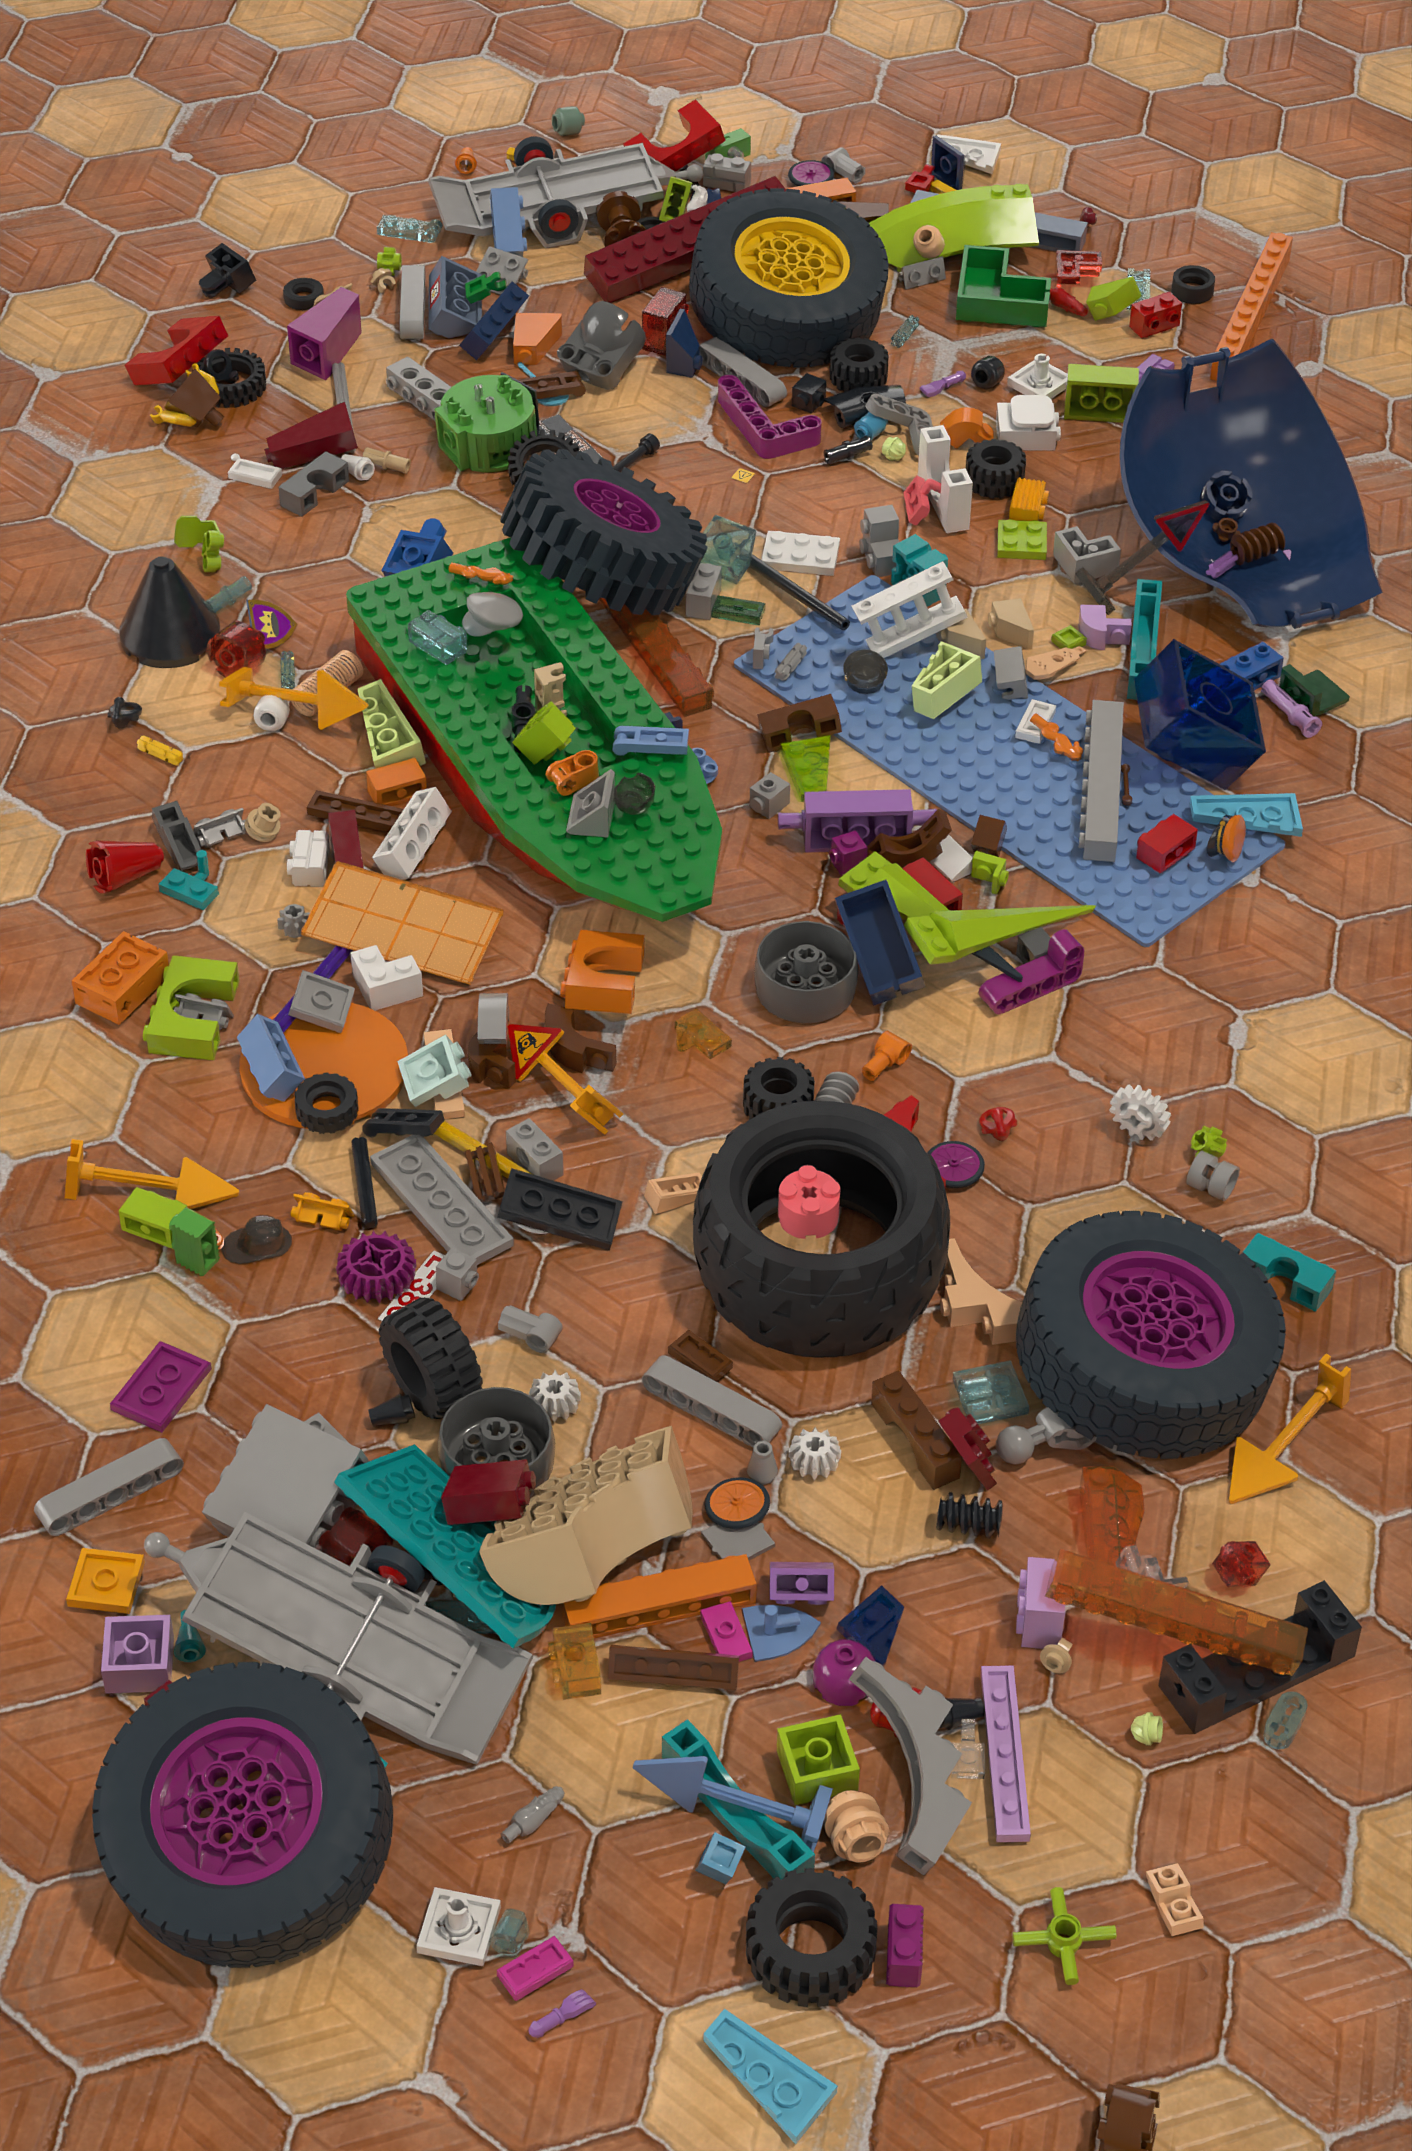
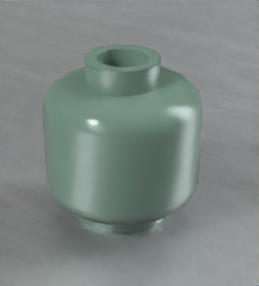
[551,106,585,136]

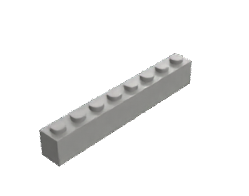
[1079,700,1124,862]

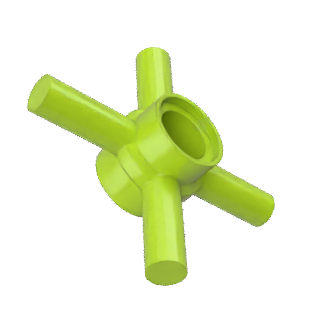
[1012,1887,1117,1985]

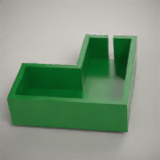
[956,245,1051,327]

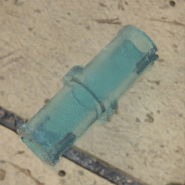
[206,576,252,613]

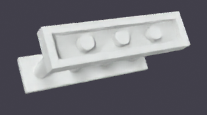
[852,562,968,662]

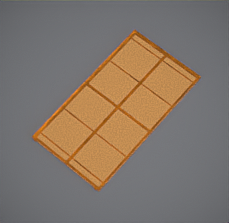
[301,861,504,985]

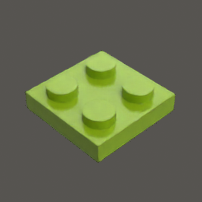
[997,519,1047,560]

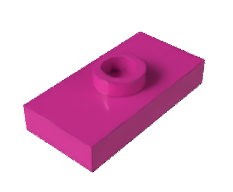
[700,1601,753,1662]
[497,1935,574,2002]

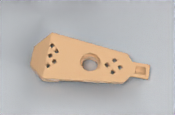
[1025,646,1086,680]

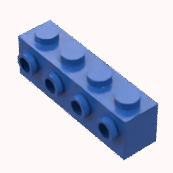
[1185,642,1284,716]

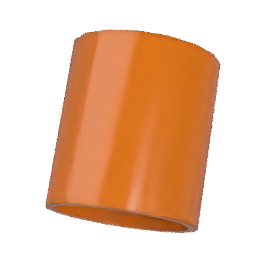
[862,1030,912,1081]

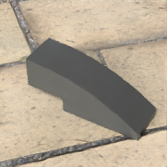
[152,801,201,871]

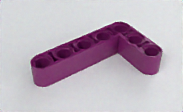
[718,375,822,459]

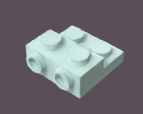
[397,1034,471,1107]

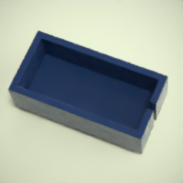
[835,879,925,1006]

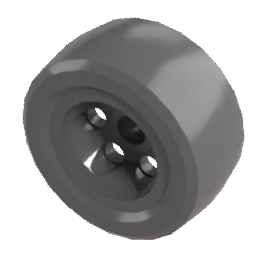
[754,921,858,1023]
[438,1387,555,1498]

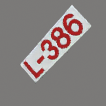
[378,1251,445,1321]

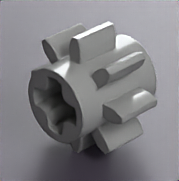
[277,904,311,938]

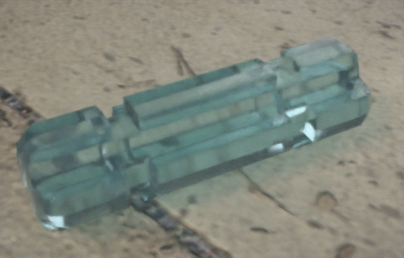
[891,315,919,348]
[280,651,295,690]

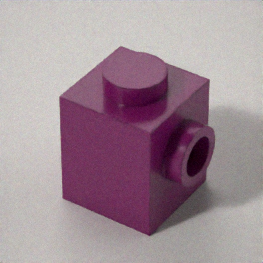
[829,830,868,876]

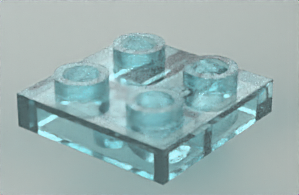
[952,1360,1029,1424]

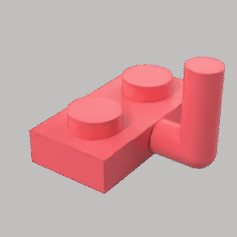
[903,475,941,526]

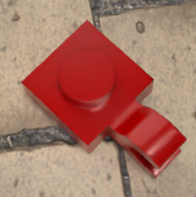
[905,164,935,193]

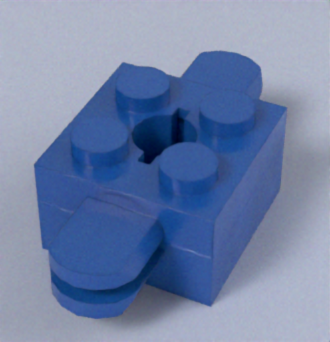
[381,518,453,577]

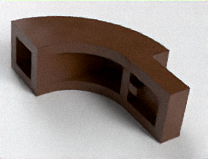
[867,809,952,868]
[545,1003,617,1073]

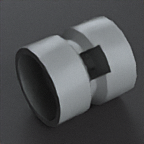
[1186,1151,1240,1201]

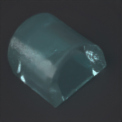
[489,1909,530,1959]

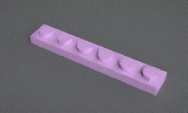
[981,1666,1031,1842]

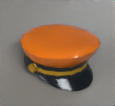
[1207,815,1246,863]

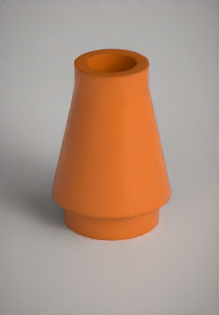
[455,147,477,174]

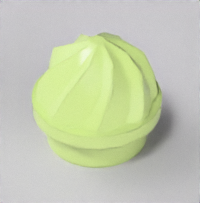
[882,437,906,460]
[1131,1712,1163,1746]

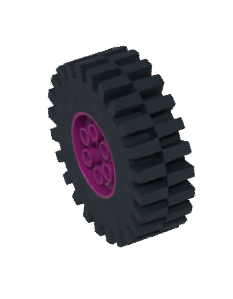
[500,449,708,615]

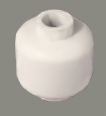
[253,695,290,731]

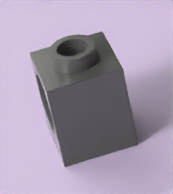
[1016,927,1050,964]

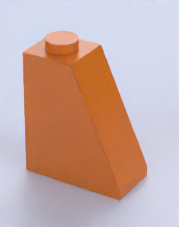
[513,313,562,365]

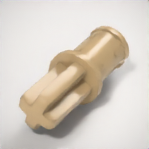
[363,447,411,474]

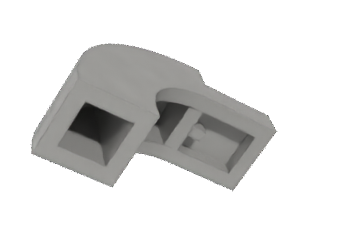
[478,993,510,1044]

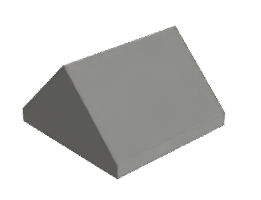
[566,769,615,837]

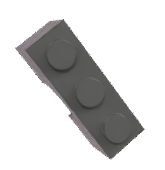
[278,452,349,517]

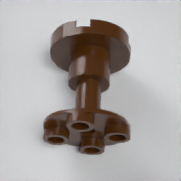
[596,191,646,247]

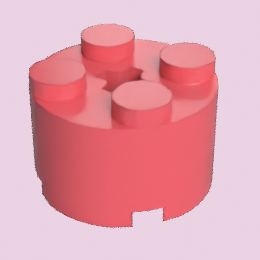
[778,1165,840,1239]

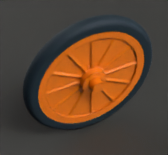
[705,1477,770,1529]

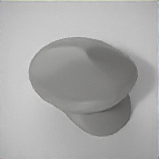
[462,592,523,636]

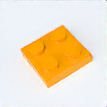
[66,1548,145,1614]

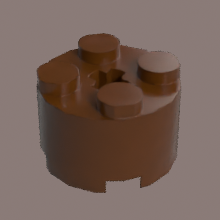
[1097,2084,1160,2151]

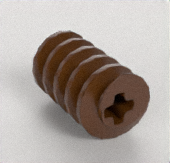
[1230,522,1285,566]

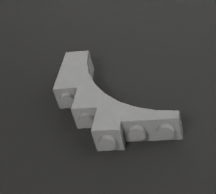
[849,1657,972,1875]

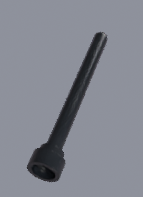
[613,433,660,472]

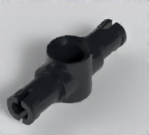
[511,685,535,753]

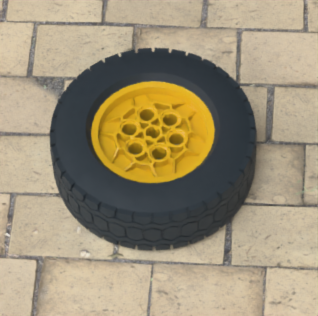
[689,188,888,367]

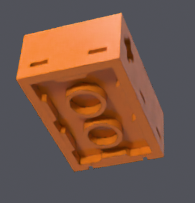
[72,931,169,1025]

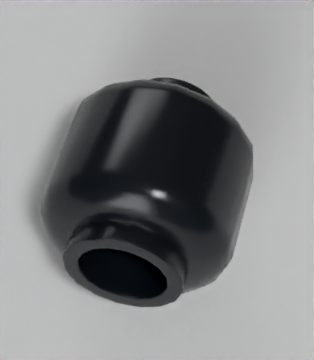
[971,356,1005,389]

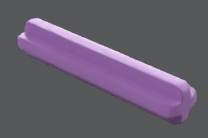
[1206,551,1238,579]

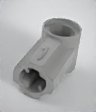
[821,147,865,184]
[498,1305,563,1353]

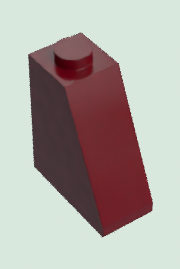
[328,810,364,872]

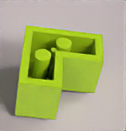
[512,701,576,765]

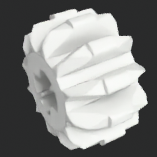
[529,1370,581,1423]
[788,1427,841,1481]

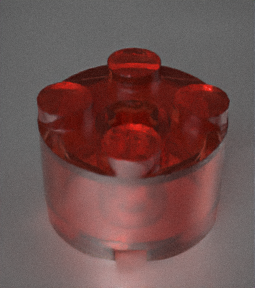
[207,620,266,678]
[318,1507,393,1566]

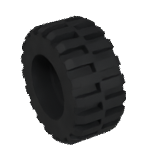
[379,1297,483,1419]
[746,1868,878,2007]

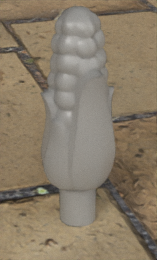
[501,1786,565,1844]

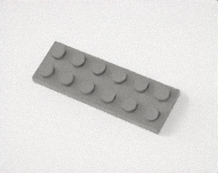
[370,1135,514,1265]

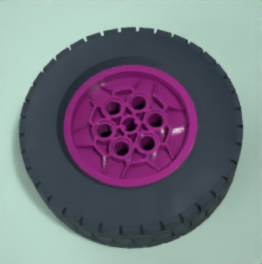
[1016,1211,1286,1459]
[92,1662,393,1968]

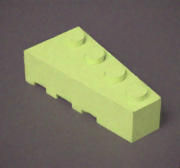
[357,679,426,769]

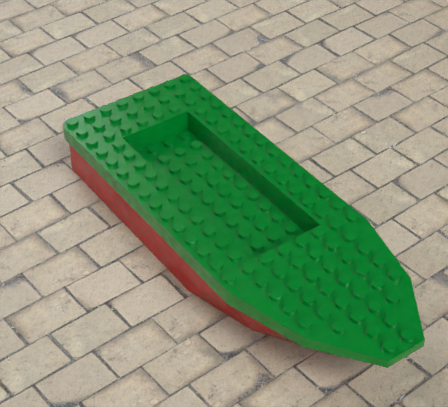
[346,537,722,922]

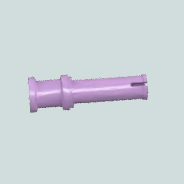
[1261,680,1322,738]

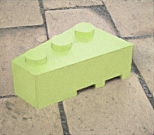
[912,641,982,719]

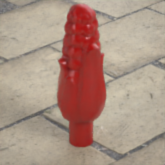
[1050,287,1088,317]

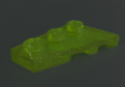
[781,735,830,802]

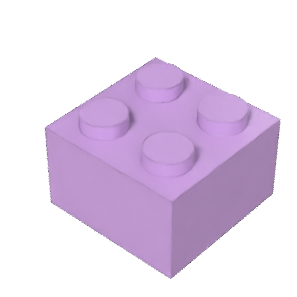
[1016,1557,1067,1649]
[101,1615,174,1693]

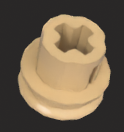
[244,803,281,842]

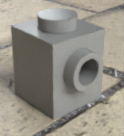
[749,772,790,819]
[436,1247,479,1301]

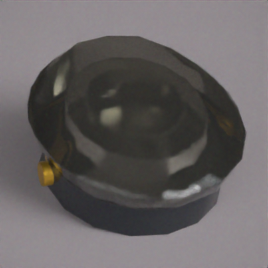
[843,649,888,694]

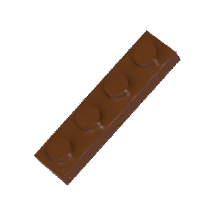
[307,790,404,832]
[607,1645,739,1690]

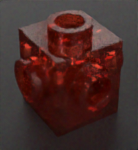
[1212,1541,1271,1587]

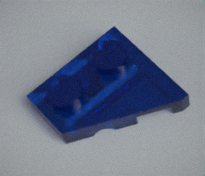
[836,1585,904,1667]

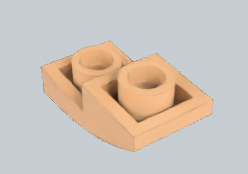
[1146,1863,1204,1936]

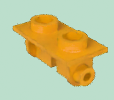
[291,1192,355,1231]

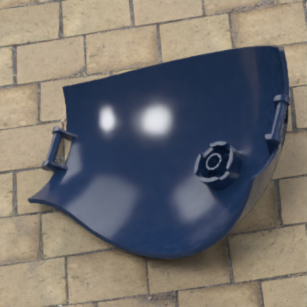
[1120,339,1383,629]

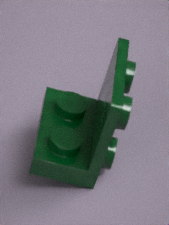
[1279,664,1350,717]

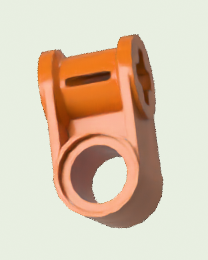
[546,750,599,796]

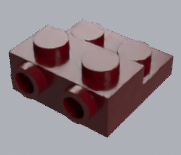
[938,1407,997,1491]

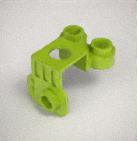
[174,516,224,572]

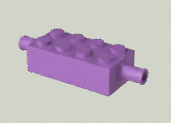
[778,789,937,852]

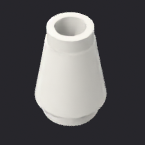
[341,454,375,480]

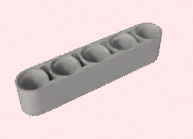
[400,265,426,339]
[700,337,787,407]
[641,1355,782,1448]
[34,1438,184,1536]

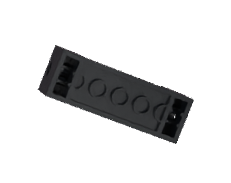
[1158,1580,1362,1734]

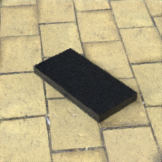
[497,1168,623,1251]

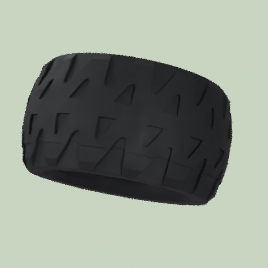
[693,1101,950,1358]

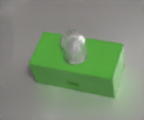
[705,128,751,160]

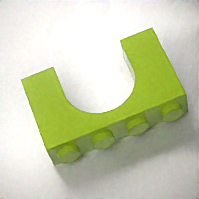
[143,956,240,1060]

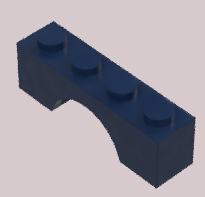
[459,281,529,360]

